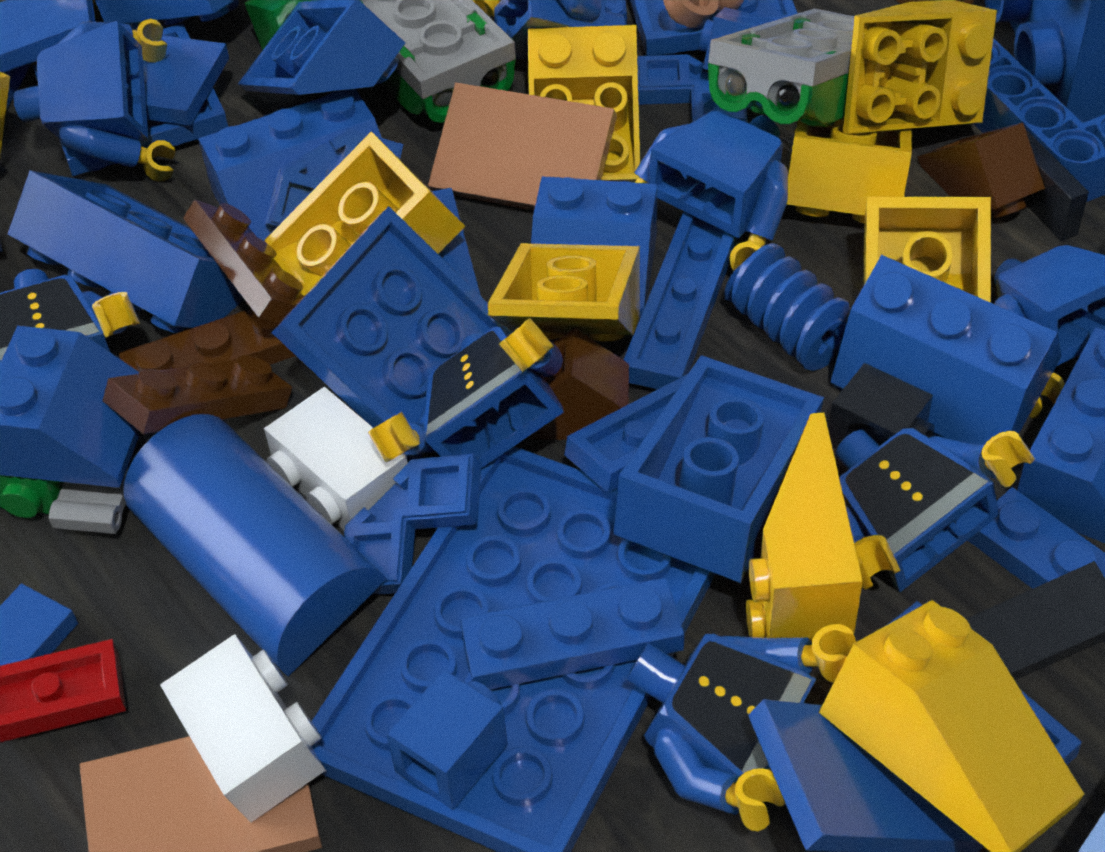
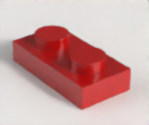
[0,639,126,742]

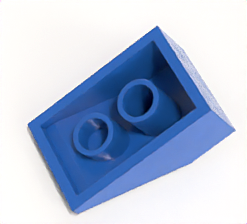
[614,355,824,583]

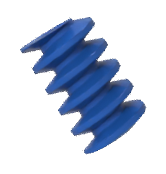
[724,243,851,371]

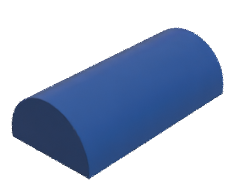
[123,414,387,676]

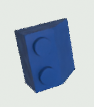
[531,176,657,317]
[0,326,140,488]

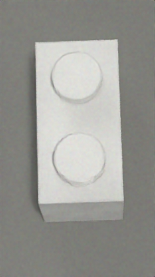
[264,387,408,531]
[160,634,326,823]

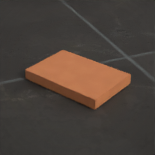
[428,82,617,211]
[79,736,322,852]

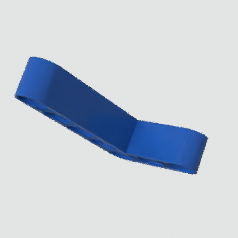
[973,38,1105,202]

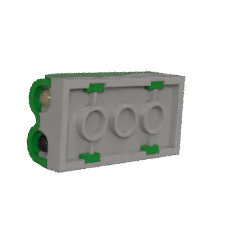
[360,0,516,123]
[708,8,854,127]

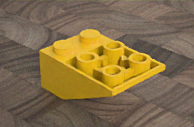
[843,0,997,134]
[528,25,640,182]

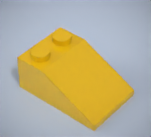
[787,117,912,223]
[264,132,465,296]
[864,197,991,303]
[488,243,640,341]
[746,412,863,656]
[819,600,1084,852]

